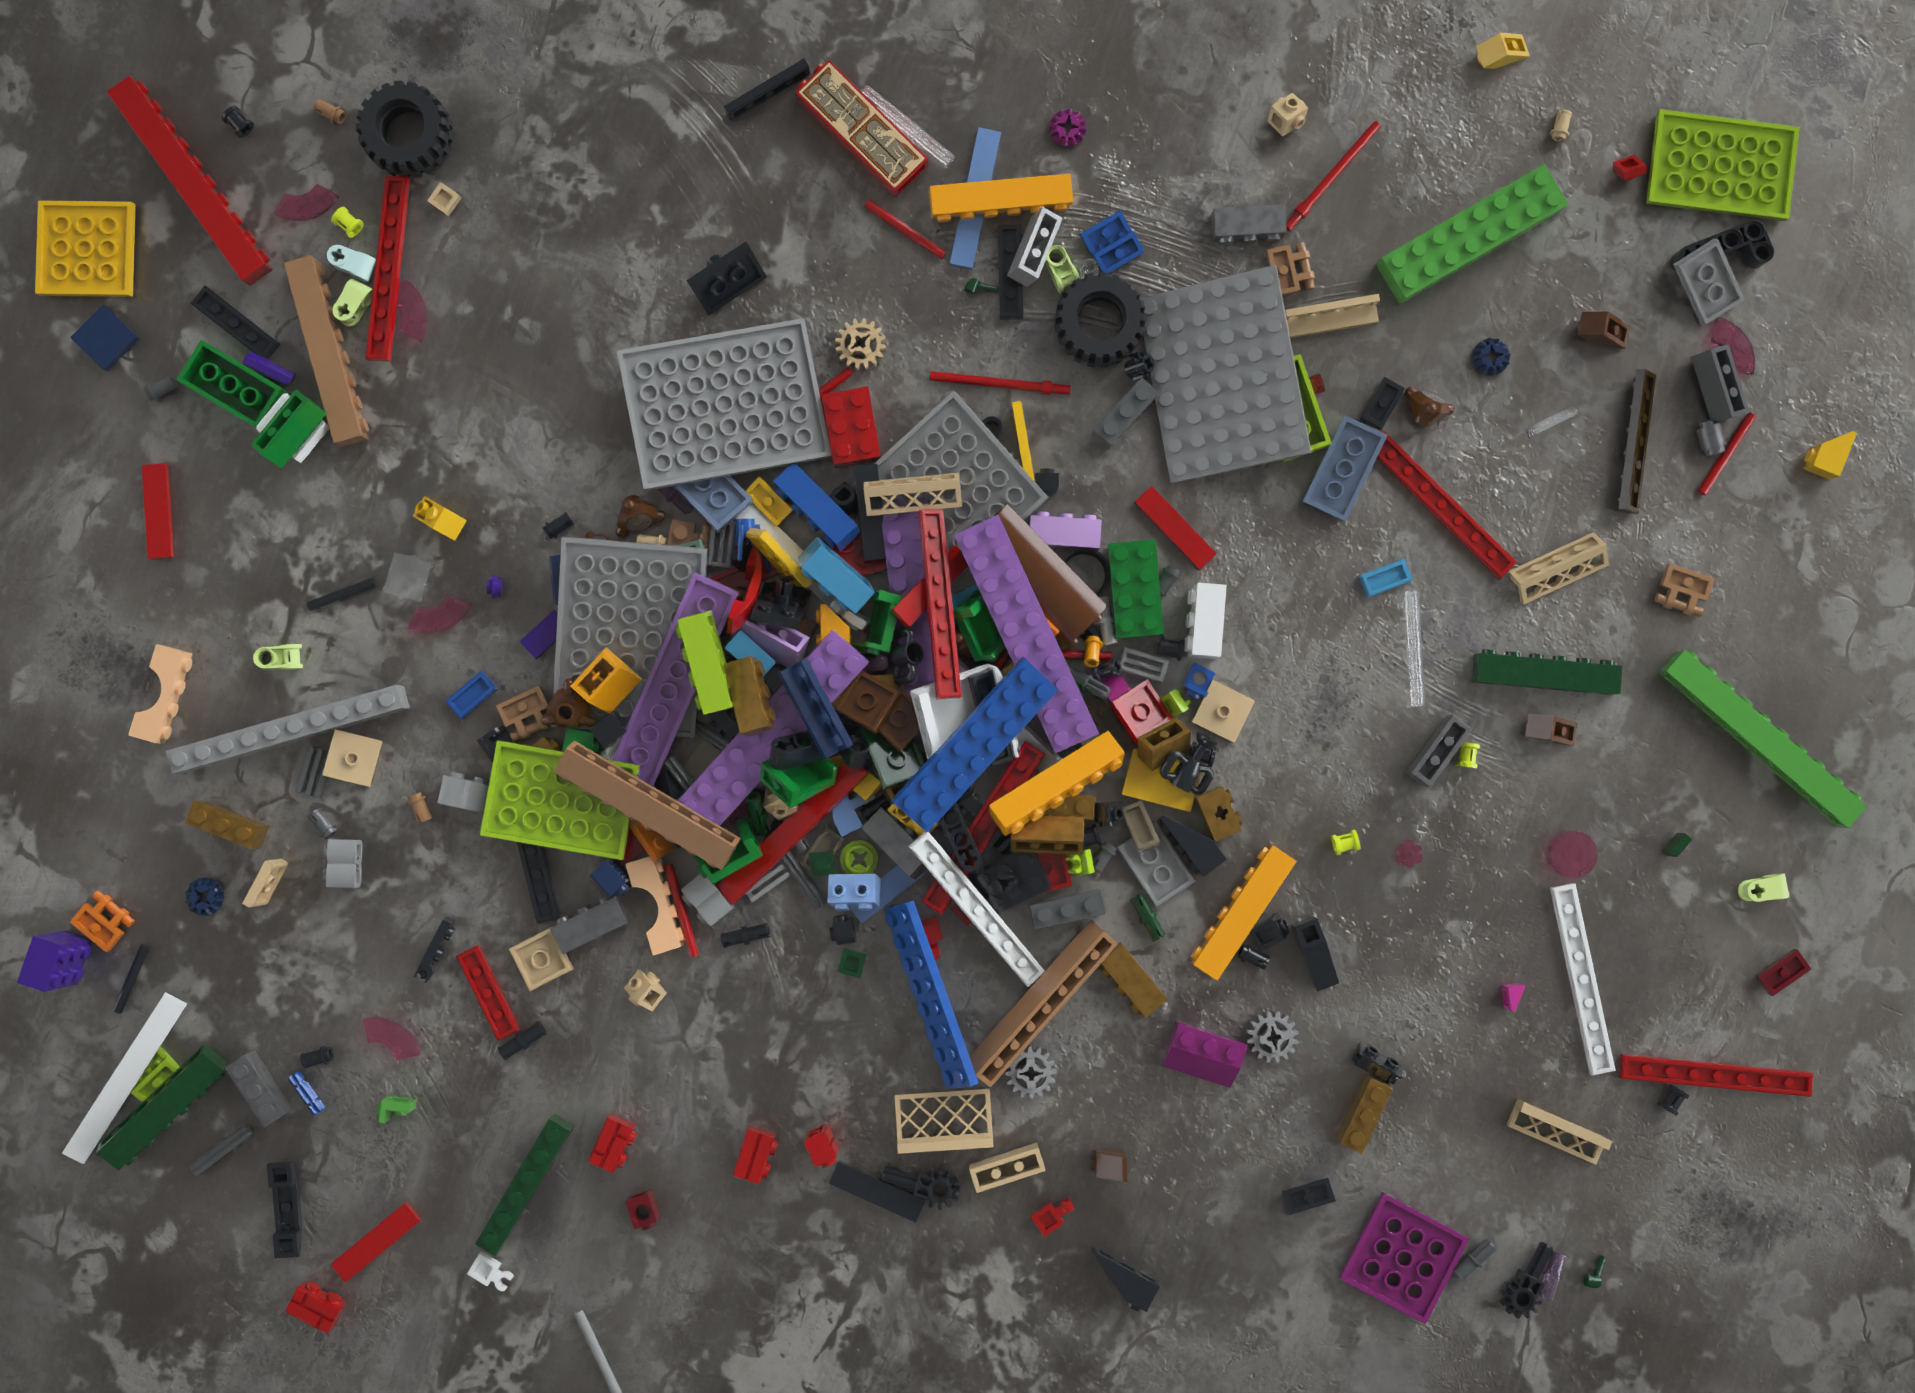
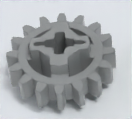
[1246,1010,1299,1063]
[1005,1045,1057,1099]

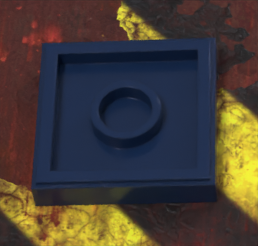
[70,304,139,371]

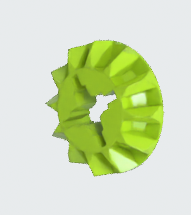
[840,840,878,874]

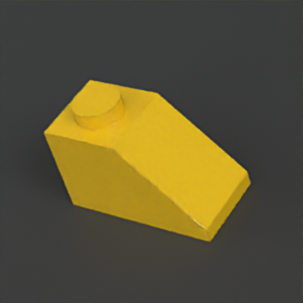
[1476,33,1530,69]
[1804,431,1857,480]

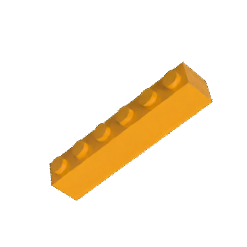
[928,174,1073,222]
[989,731,1125,836]
[1191,844,1297,981]

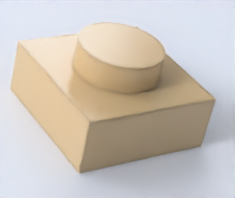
[427,182,462,217]

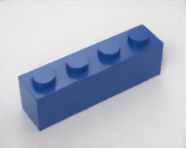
[773,463,861,552]

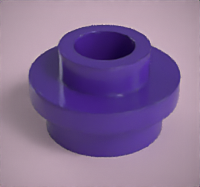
[487,575,501,599]

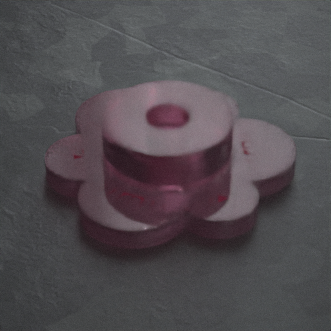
[1396,840,1423,867]

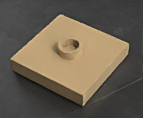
[1191,680,1255,743]
[322,729,383,787]
[242,859,289,908]
[509,927,574,991]

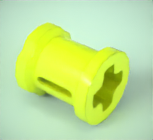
[331,206,364,238]
[1455,742,1480,768]
[1331,829,1361,856]

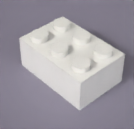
[1183,583,1227,660]

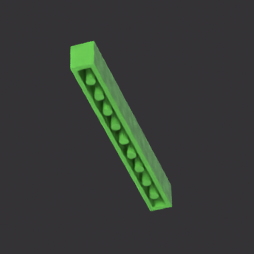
[1658,650,1867,828]

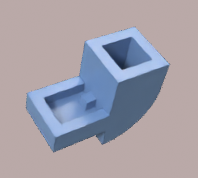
[833,793,876,837]

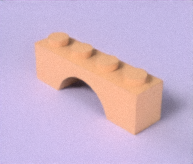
[128,644,192,744]
[625,856,685,955]

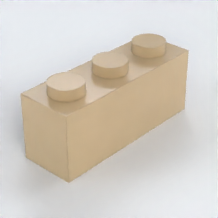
[969,1143,1046,1193]

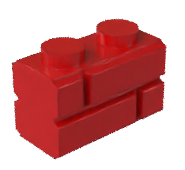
[588,1114,638,1173]
[804,1124,839,1168]
[732,1126,778,1184]
[285,1281,347,1334]

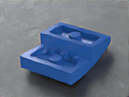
[1079,210,1145,274]

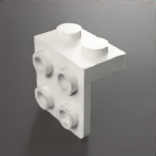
[256,393,329,463]

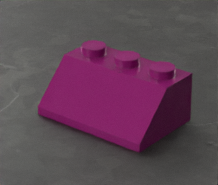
[1162,1020,1248,1088]

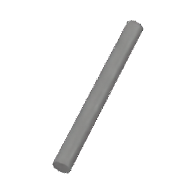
[574,1309,622,1393]

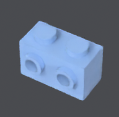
[827,874,881,911]

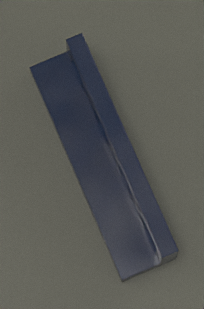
[777,658,853,759]

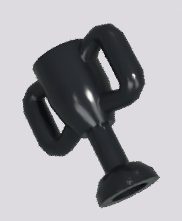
[868,627,923,686]
[1160,731,1218,795]

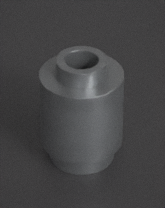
[1696,420,1726,456]

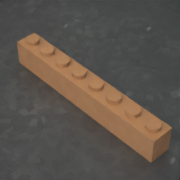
[284,255,369,447]
[554,741,741,870]
[969,920,1118,1088]

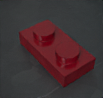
[1756,949,1811,996]

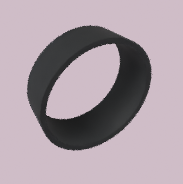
[1063,548,1111,596]

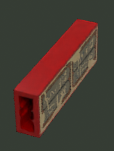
[796,60,929,198]

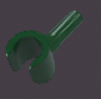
[964,278,999,295]
[1584,1255,1606,1288]

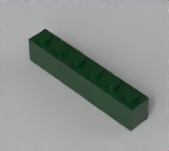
[1472,649,1623,695]
[96,1044,227,1171]
[475,1114,575,1256]

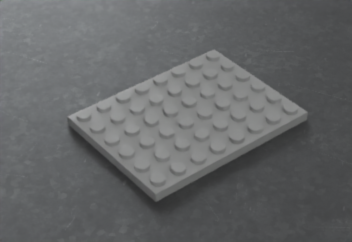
[1140,265,1312,484]
[617,318,832,491]
[552,537,708,738]

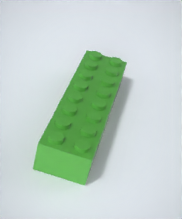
[1376,164,1569,305]

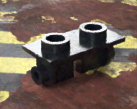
[1352,1042,1402,1085]

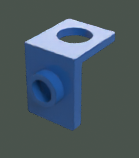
[1182,663,1215,700]

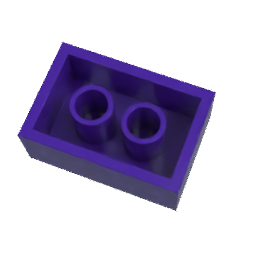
[17,930,92,992]

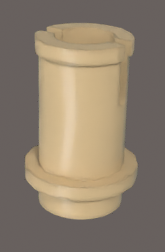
[1550,109,1572,142]
[636,534,668,545]

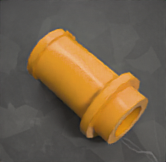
[1084,636,1103,667]

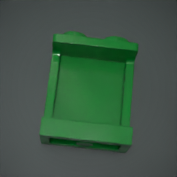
[953,589,1006,662]
[851,590,902,656]
[760,759,837,808]
[695,817,763,884]

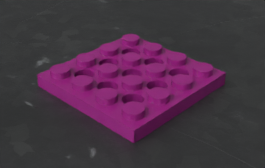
[1339,1192,1469,1324]

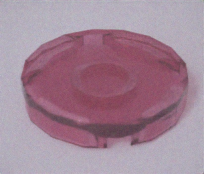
[1549,831,1598,878]

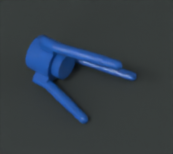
[732,519,771,572]

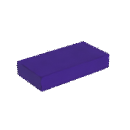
[242,352,296,385]
[519,609,558,659]

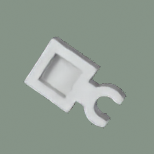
[829,599,870,631]
[467,1251,514,1291]

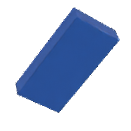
[445,671,498,719]

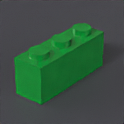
[251,390,327,468]

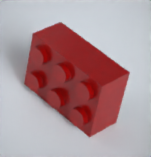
[822,386,881,469]

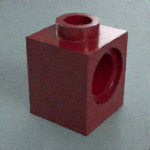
[625,1189,660,1230]

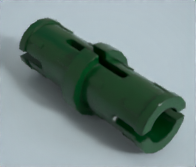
[745,791,769,836]
[1130,893,1166,942]

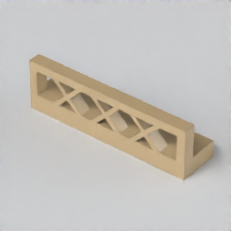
[1285,294,1380,338]
[864,473,962,516]
[1509,532,1609,604]
[1507,1099,1613,1165]

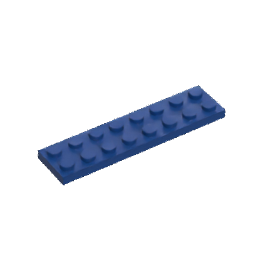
[891,657,1058,832]
[884,900,979,1089]

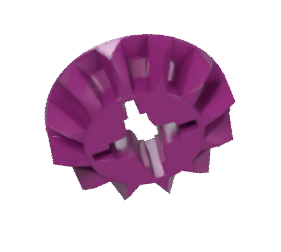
[1049,108,1086,147]

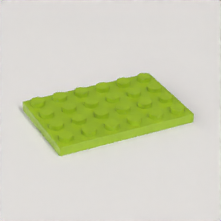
[1646,109,1800,222]
[480,740,640,860]

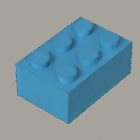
[798,537,875,614]

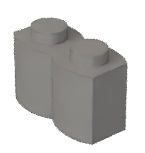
[437,771,489,813]
[323,839,362,888]
[681,874,735,926]

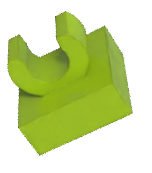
[1160,689,1191,718]
[1065,849,1095,877]

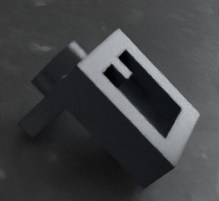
[1249,912,1289,951]

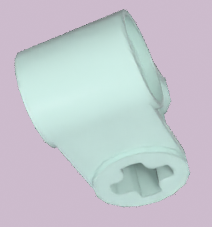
[327,245,376,282]

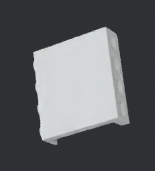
[910,663,1019,760]

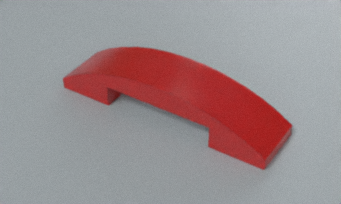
[727,547,762,634]

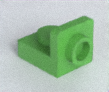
[377,1096,417,1124]

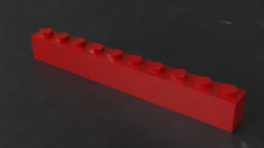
[106,75,273,286]

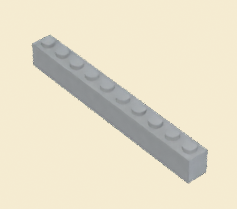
[166,685,410,774]

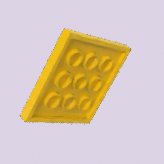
[35,201,136,297]

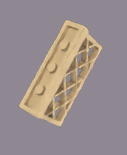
[895,1089,994,1154]

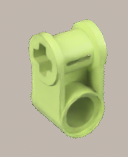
[1045,245,1080,294]
[333,278,373,327]
[253,644,303,670]
[1738,873,1790,902]

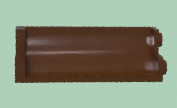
[959,504,1107,650]

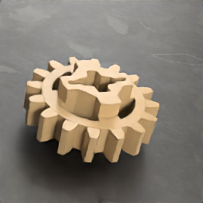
[835,318,886,371]

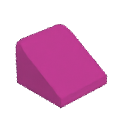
[1101,676,1130,703]
[1501,983,1525,1011]

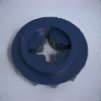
[1472,338,1511,376]
[185,878,224,916]

